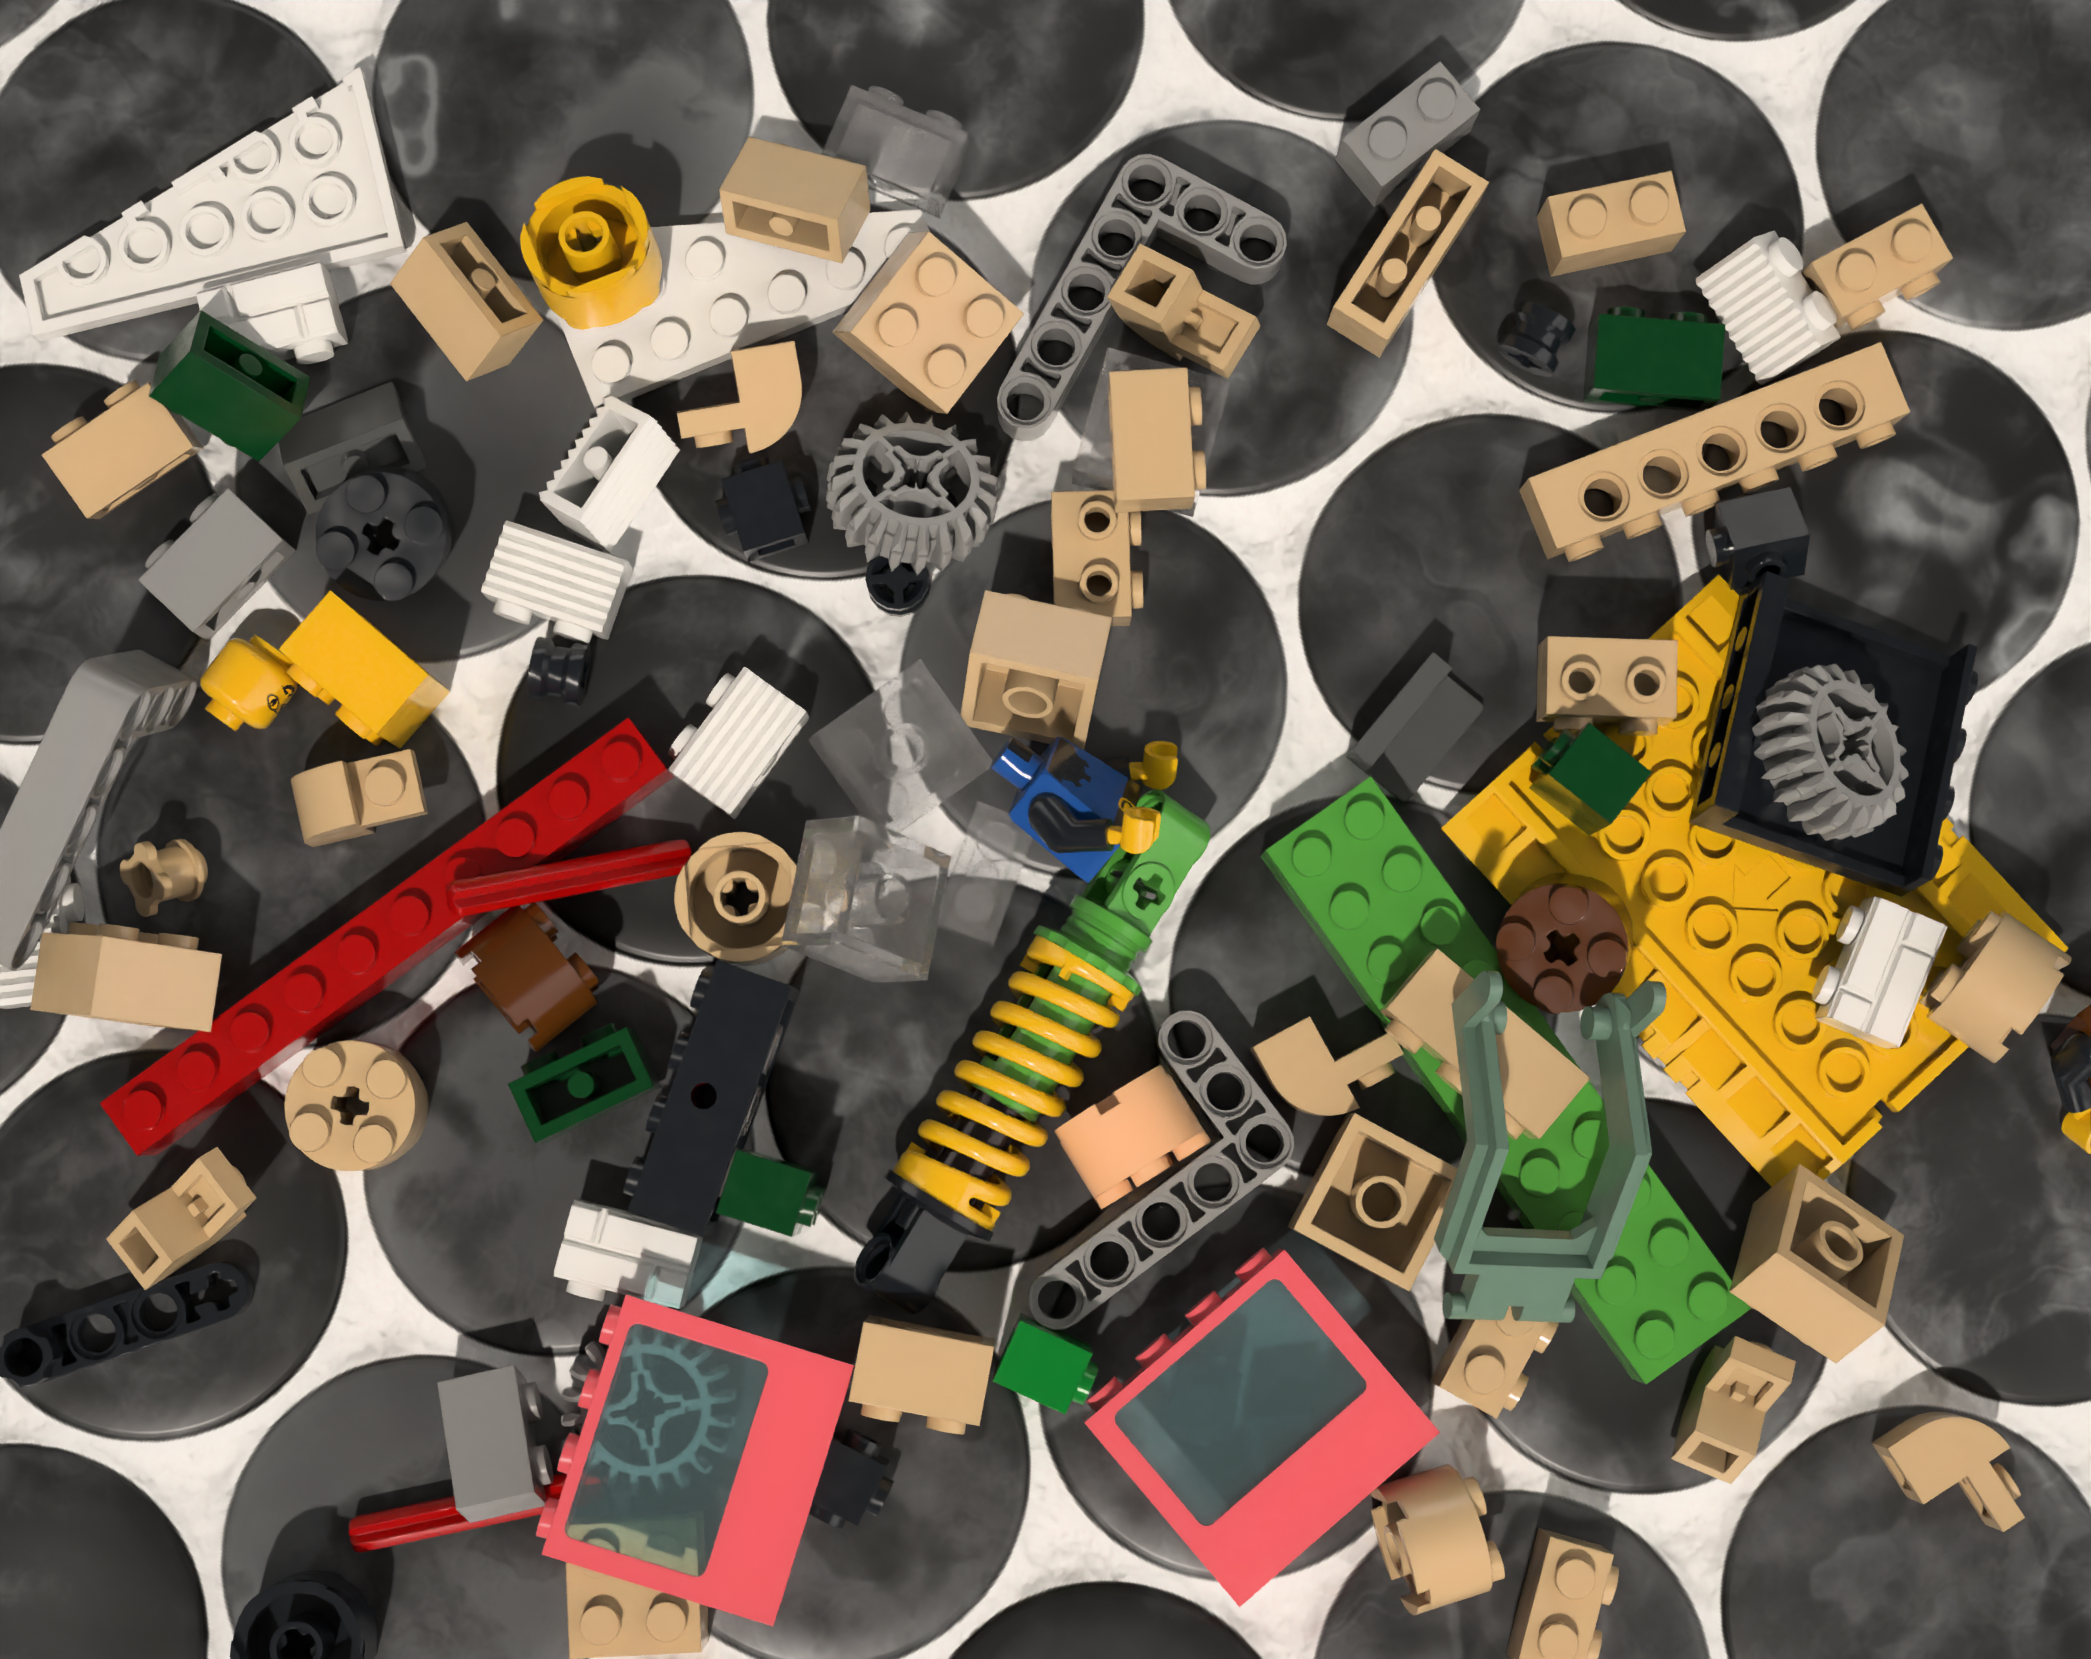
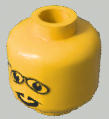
[200,634,297,731]

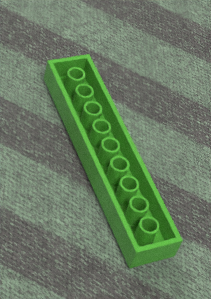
[1260,776,1752,1384]

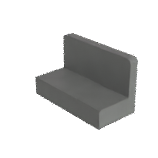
[278,382,426,515]
[1346,652,1483,802]

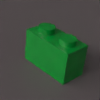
[992,1313,1099,1415]

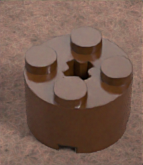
[1496,873,1633,1014]
[454,903,599,1052]

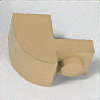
[1107,244,1260,379]
[677,341,802,453]
[291,749,428,847]
[1249,1016,1404,1116]
[106,1147,257,1290]
[1671,1336,1796,1484]
[1872,1412,2025,1532]

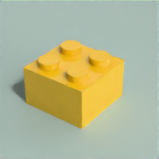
[278,590,450,748]

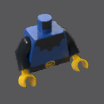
[990,737,1178,883]

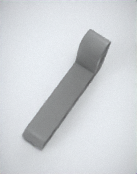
[997,154,1287,441]
[0,649,198,971]
[1028,1010,1294,1330]

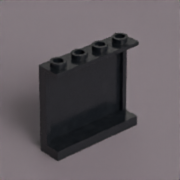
[1689,571,1978,897]

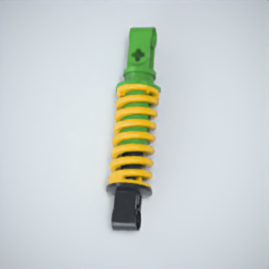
[854,789,1211,1314]

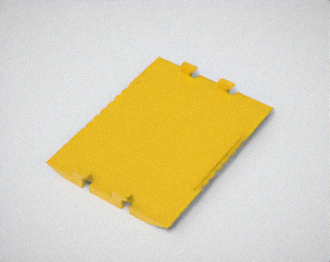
[1441,574,2069,1187]

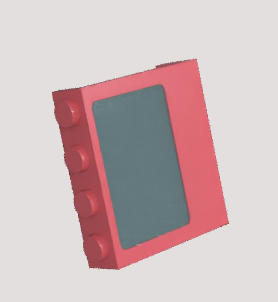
[1083,1247,1440,1607]
[536,1295,855,1626]

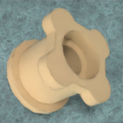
[120,839,208,917]

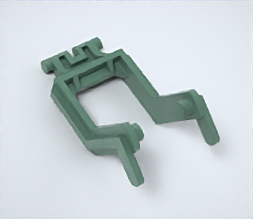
[1434,970,1667,1323]

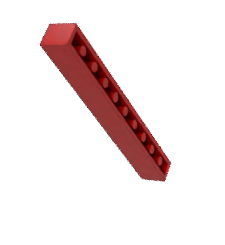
[100,717,674,1156]

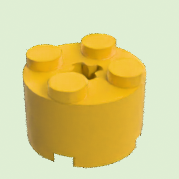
[520,176,662,330]

